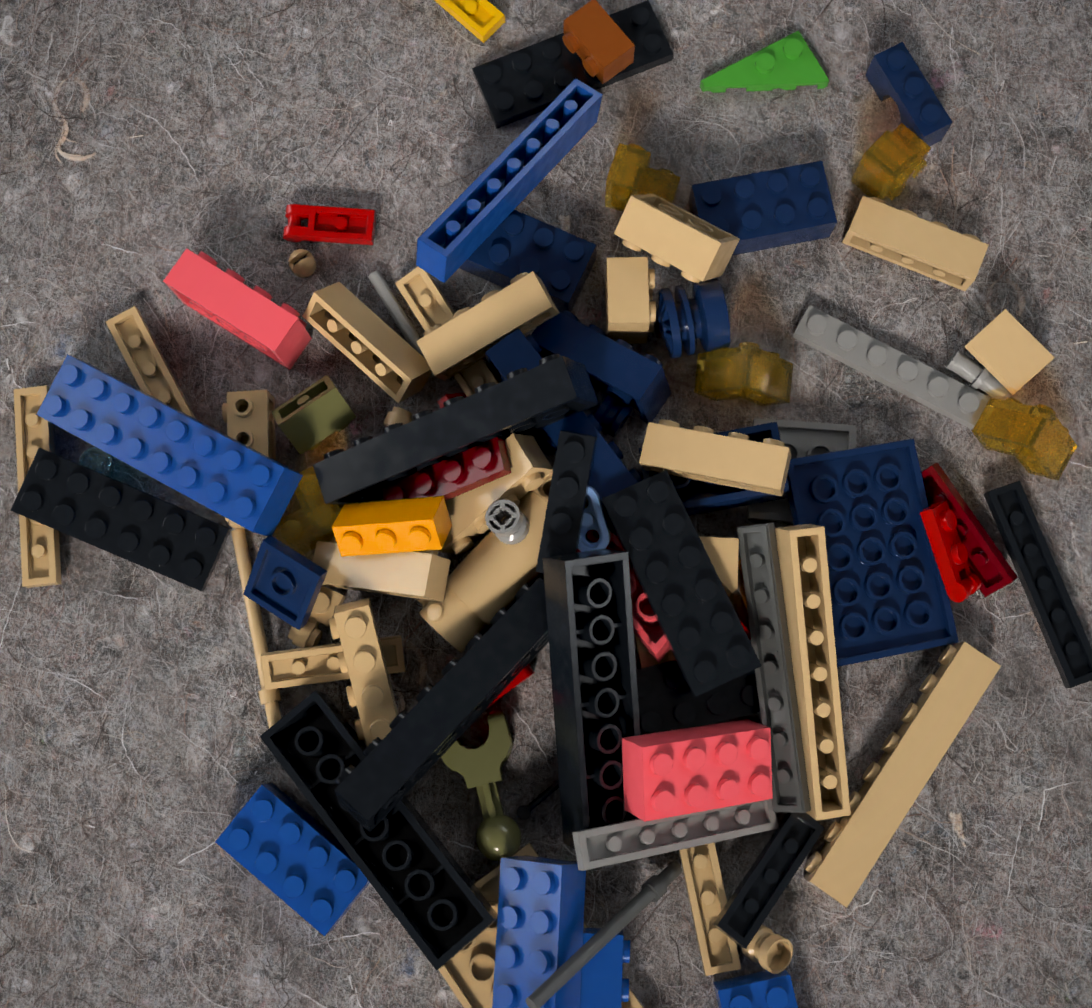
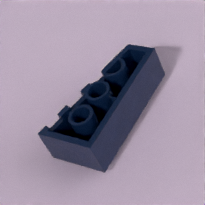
[531,310,671,424]

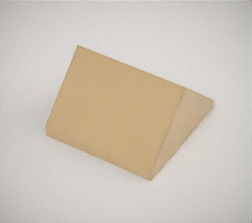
[964,309,1055,395]
[699,536,739,597]

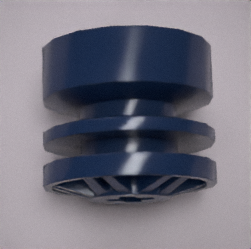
[657,278,730,358]

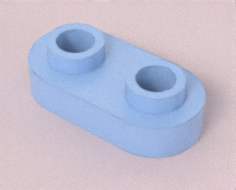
[578,486,611,552]

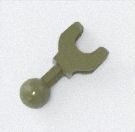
[442,709,522,861]

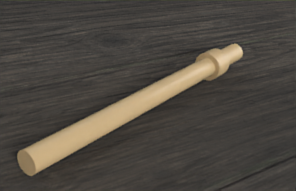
[231,529,282,728]

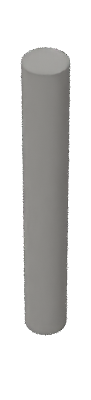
[368,271,424,357]

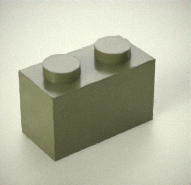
[271,375,356,455]

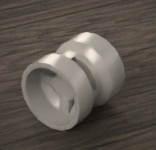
[485,499,529,545]

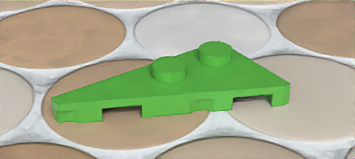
[700,31,829,93]

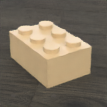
[614,194,740,283]

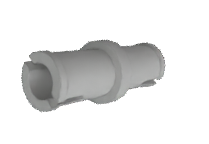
[945,349,1012,405]

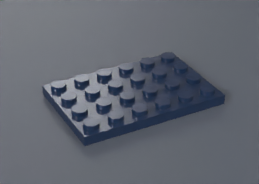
[787,439,959,667]

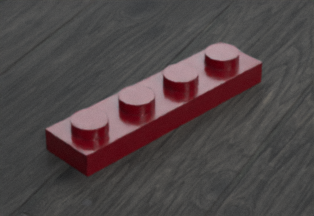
[381,437,511,501]
[921,462,1018,597]

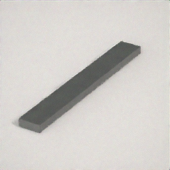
[737,523,811,813]

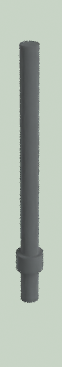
[526,862,682,1008]

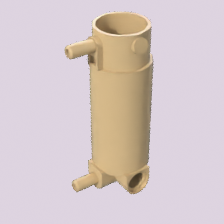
[415,471,588,653]

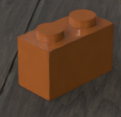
[562,0,635,84]

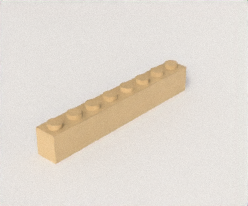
[775,524,851,821]
[803,642,1001,908]

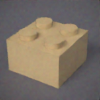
[605,257,656,344]

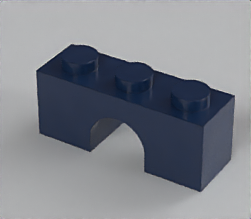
[865,42,953,154]

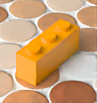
[332,496,452,557]

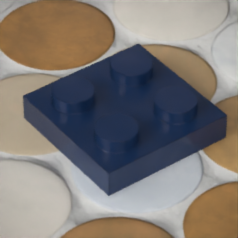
[243,535,327,630]

